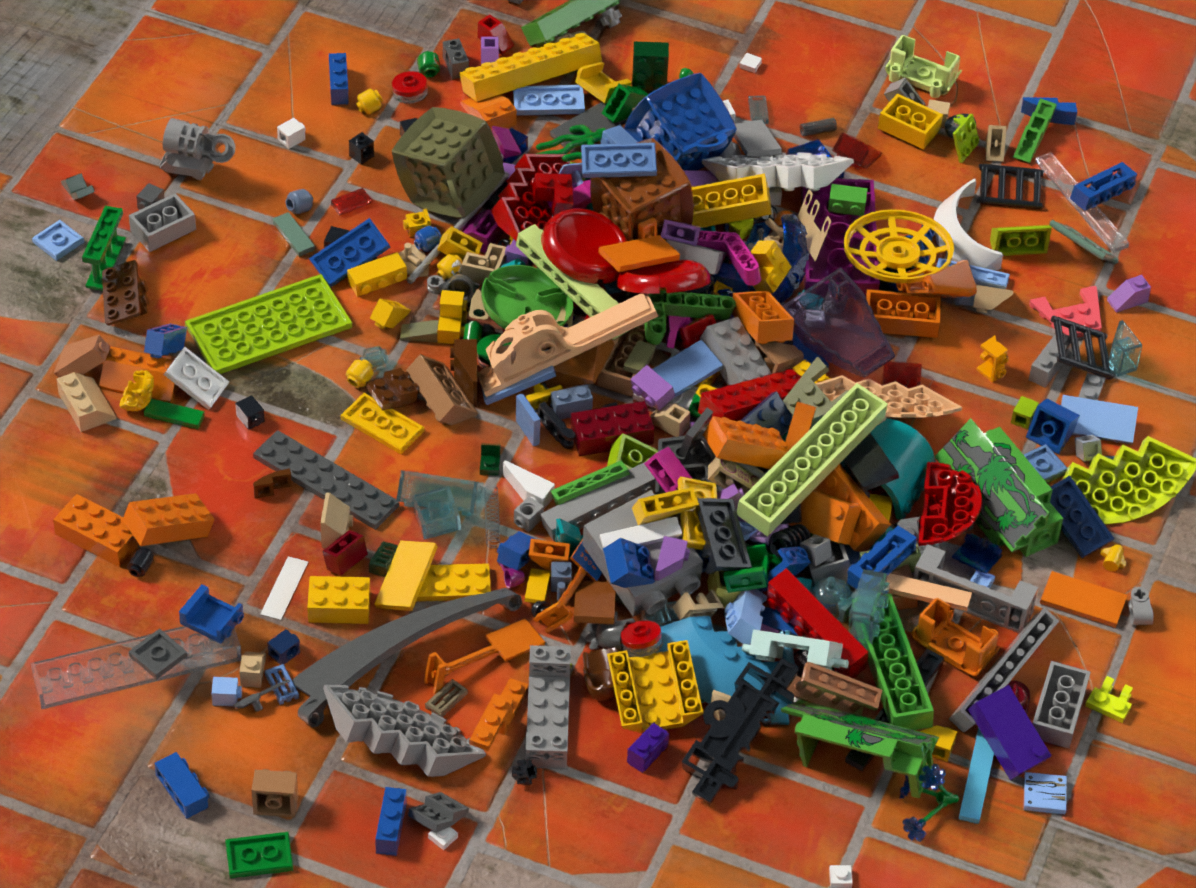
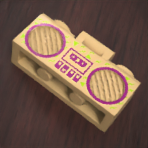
[708,457,760,494]

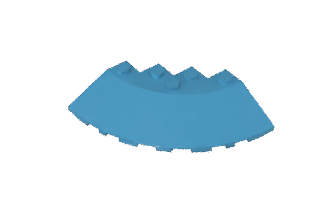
[652,616,789,725]

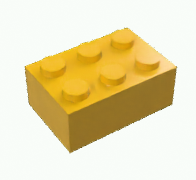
[878,93,943,150]
[307,576,370,624]

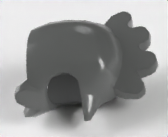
[439,274,480,304]
[586,612,636,651]

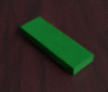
[144,399,205,429]

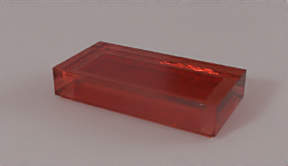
[331,188,371,216]

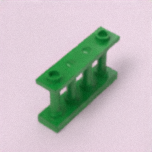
[82,206,126,291]

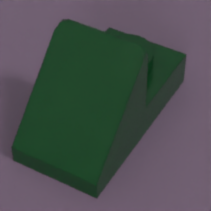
[480,443,501,476]

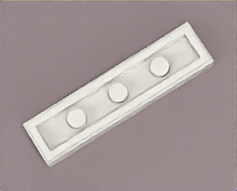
[599,517,682,548]

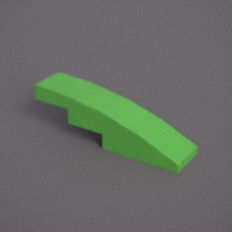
[1013,98,1057,164]

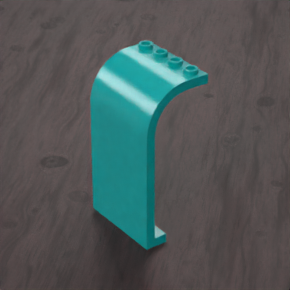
[781,418,936,520]

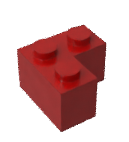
[532,173,574,216]

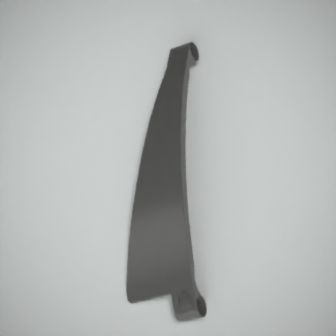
[292,588,522,727]

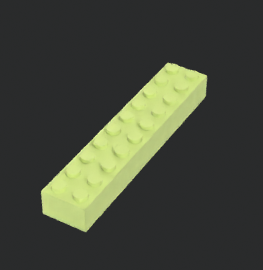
[737,383,888,537]

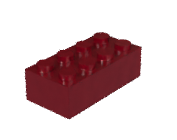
[570,401,654,456]

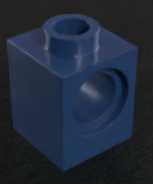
[268,629,300,665]

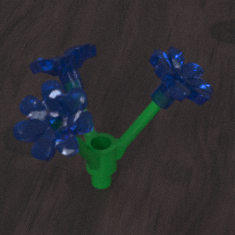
[899,764,959,842]

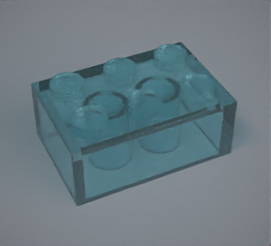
[849,569,890,644]

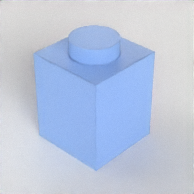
[211,677,242,706]

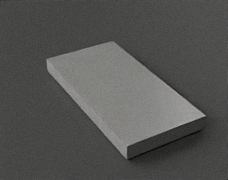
[734,120,782,157]

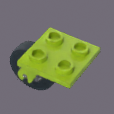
[944,114,979,163]

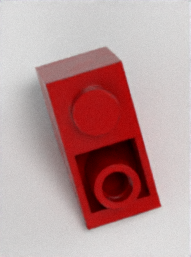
[477,14,514,54]

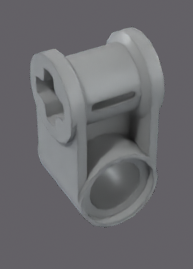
[1128,587,1154,625]

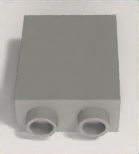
[583,490,703,617]

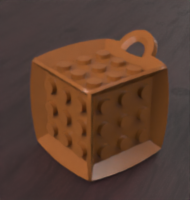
[590,138,694,241]

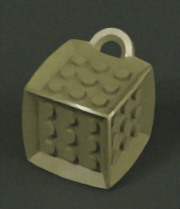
[392,107,505,218]

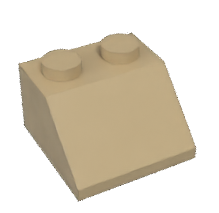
[321,493,353,548]

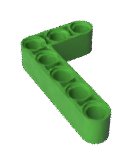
[644,290,736,345]

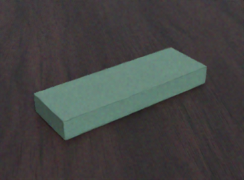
[273,212,315,257]

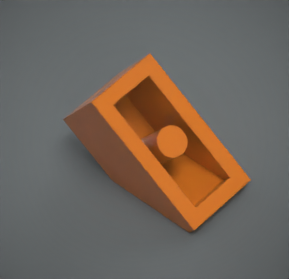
[528,538,570,571]

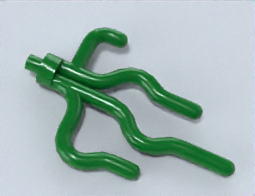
[536,125,606,162]

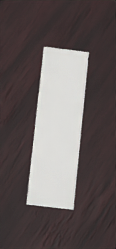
[261,556,308,620]

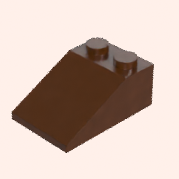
[450,339,477,407]

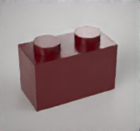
[322,530,368,576]

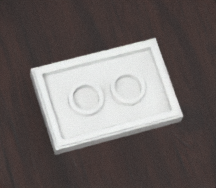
[163,347,229,410]

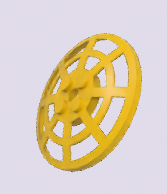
[844,209,954,283]

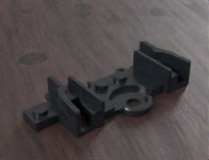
[682,658,799,805]

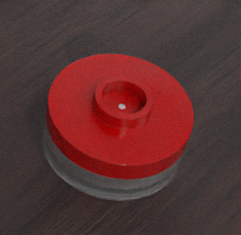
[392,71,428,104]
[621,621,663,657]

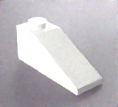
[503,460,555,509]

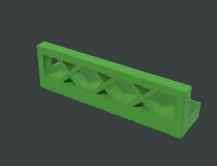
[551,460,630,506]

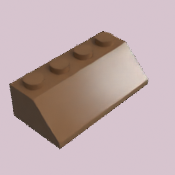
[406,354,478,425]

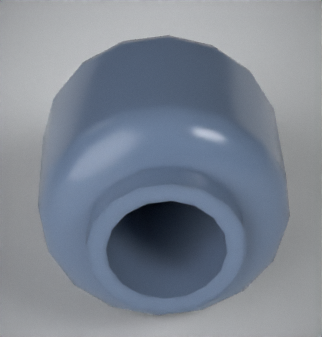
[285,189,313,214]

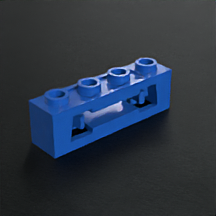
[1070,162,1137,211]
[847,525,917,595]

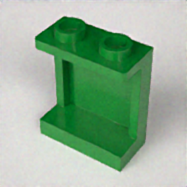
[724,544,770,593]

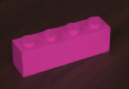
[644,446,693,493]

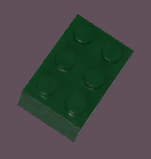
[632,41,669,94]

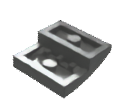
[408,792,469,832]

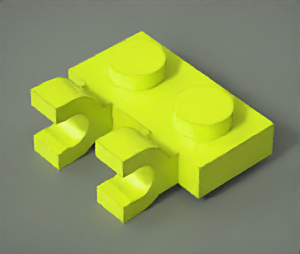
[1085,676,1133,723]

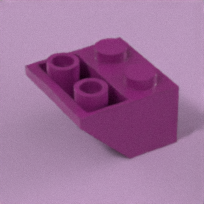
[462,210,504,253]

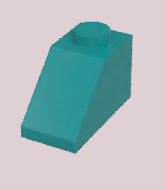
[555,518,583,557]

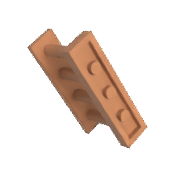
[787,662,882,716]

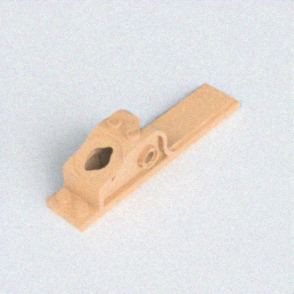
[477,293,658,397]

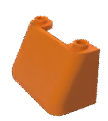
[896,260,977,298]

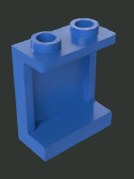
[757,547,811,592]
[179,584,244,644]

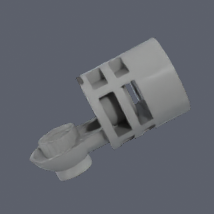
[163,118,235,163]

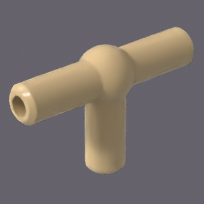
[765,218,793,243]

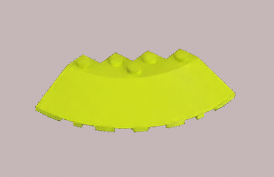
[1063,436,1196,525]

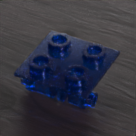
[951,533,1003,574]

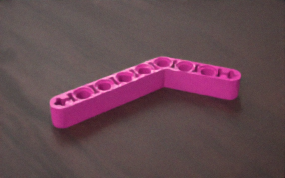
[697,231,761,286]

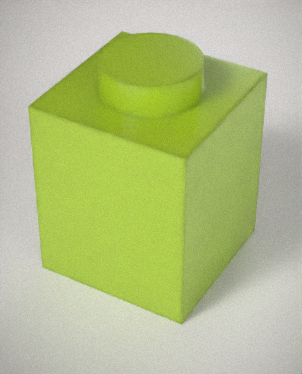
[1011,396,1039,430]

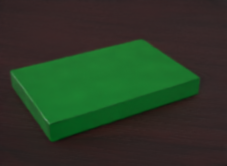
[225,832,293,879]

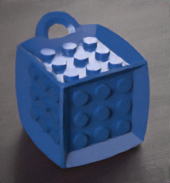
[624,73,737,171]

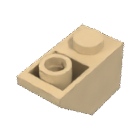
[650,403,690,437]

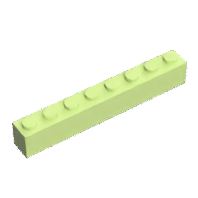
[516,224,628,340]

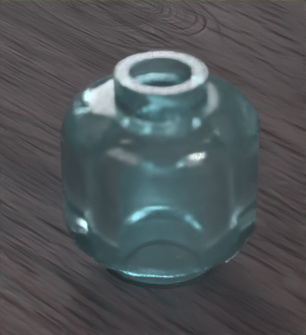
[360,346,389,372]

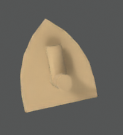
[398,243,429,277]

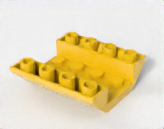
[607,640,703,734]

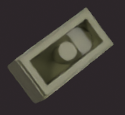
[400,320,439,342]

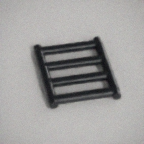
[977,164,1044,209]
[1051,316,1114,379]

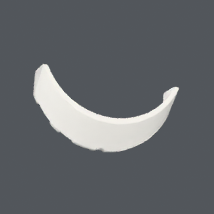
[934,179,1003,270]

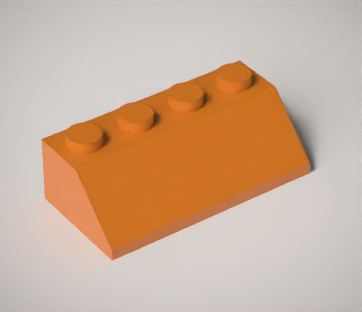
[99,346,179,403]

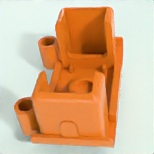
[912,598,1001,676]

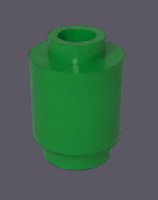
[463,321,483,344]

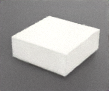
[739,53,762,73]

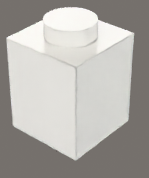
[277,118,306,149]

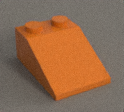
[461,95,517,131]

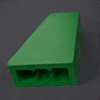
[601,83,649,123]

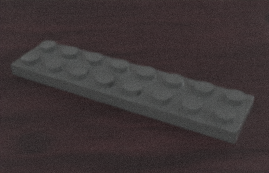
[253,430,399,530]

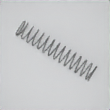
[484,485,500,548]

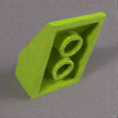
[607,433,658,470]

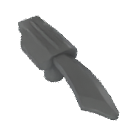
[234,680,290,712]

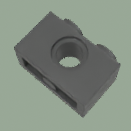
[443,38,469,80]

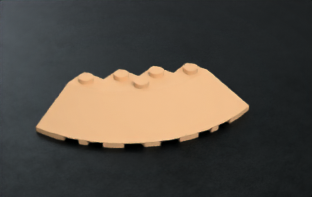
[816,375,962,418]

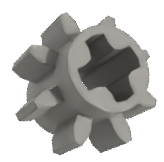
[600,7,622,28]

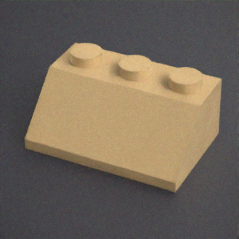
[57,372,116,432]

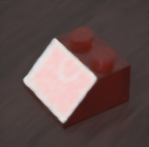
[832,132,882,169]
[881,360,922,389]

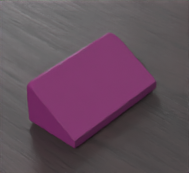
[492,126,521,158]

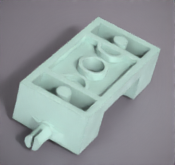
[742,629,849,670]

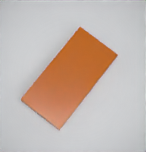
[598,235,680,272]
[1040,571,1128,628]

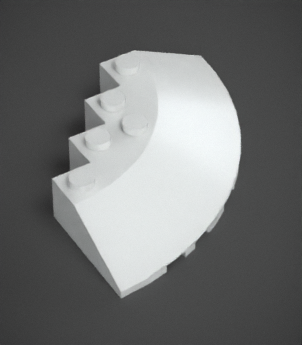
[702,152,854,191]

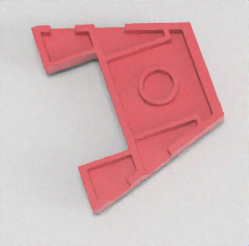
[1029,286,1102,338]

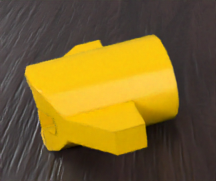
[1100,545,1126,571]

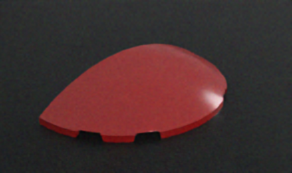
[918,462,982,546]

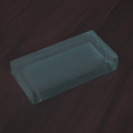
[748,96,769,124]

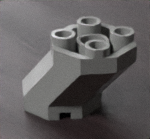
[159,150,220,181]

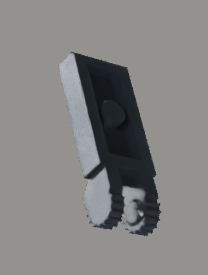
[537,402,576,449]

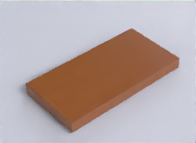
[574,581,615,625]

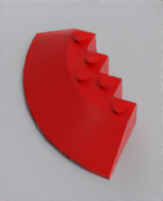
[491,154,571,241]

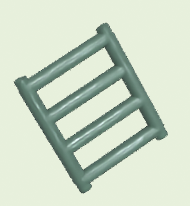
[1049,220,1119,264]

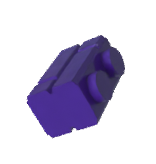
[627,723,669,772]

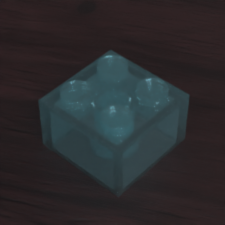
[411,486,461,540]

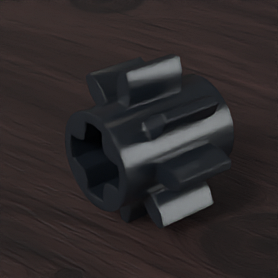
[512,759,537,785]

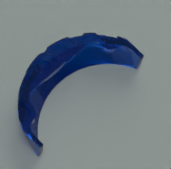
[717,214,809,303]

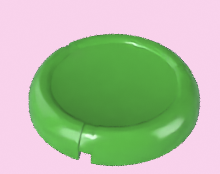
[481,265,573,329]

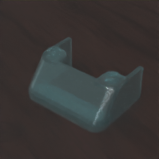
[396,470,484,517]

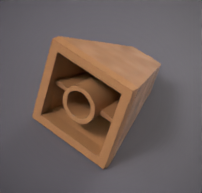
[755,342,804,374]

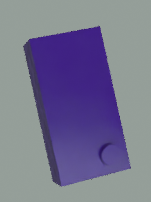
[968,685,1051,781]

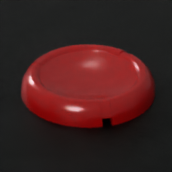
[541,208,628,284]
[617,259,711,294]

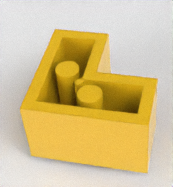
[751,240,791,293]
[437,290,467,344]

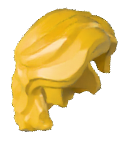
[120,370,154,411]

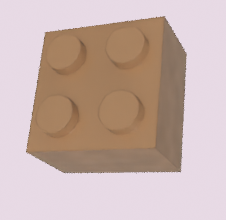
[251,769,298,817]

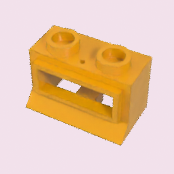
[976,335,1009,383]

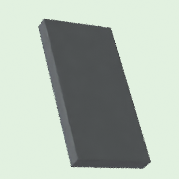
[550,102,626,153]

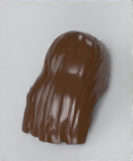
[583,648,618,701]

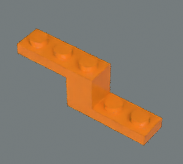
[469,678,529,751]

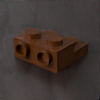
[366,368,419,411]

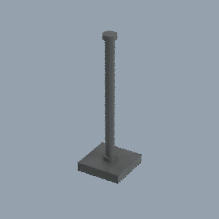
[679,408,766,479]

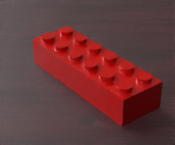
[698,369,801,421]
[767,568,868,679]

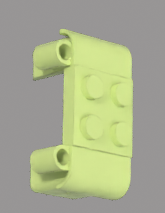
[885,35,962,98]

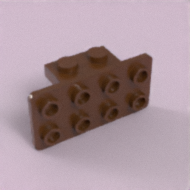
[102,260,149,326]

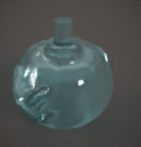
[810,577,854,619]

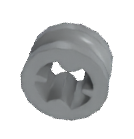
[427,275,443,293]

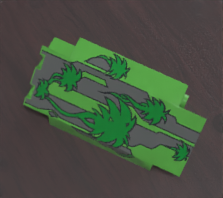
[935,418,1063,557]
[781,700,939,798]

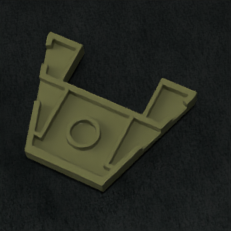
[783,357,848,425]

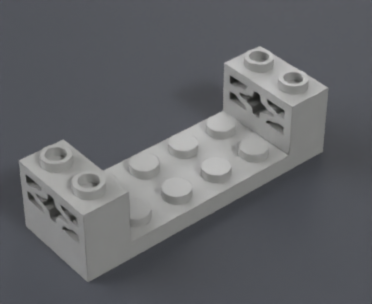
[913,544,1038,633]
[525,645,571,769]

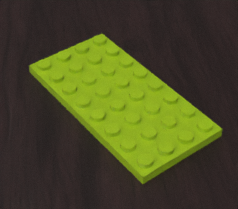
[185,274,352,374]

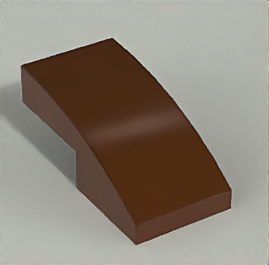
[253,468,292,498]

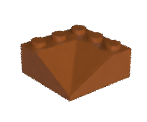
[544,339,615,388]

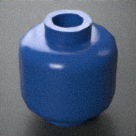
[414,225,442,252]

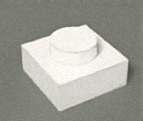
[428,827,458,850]
[829,865,852,888]

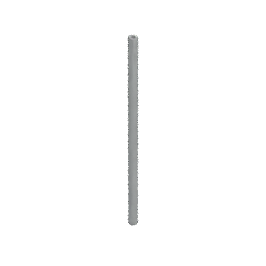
[407,171,510,284]

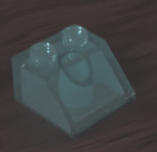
[1108,320,1142,377]

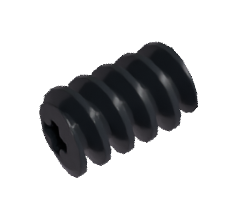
[769,524,811,557]

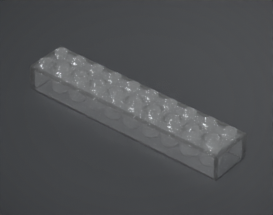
[30,626,242,709]

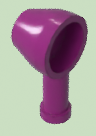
[498,562,525,588]

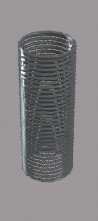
[800,118,837,137]

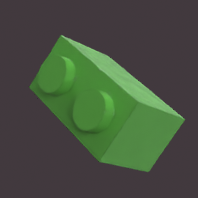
[828,184,868,216]

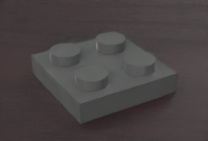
[128,628,187,680]

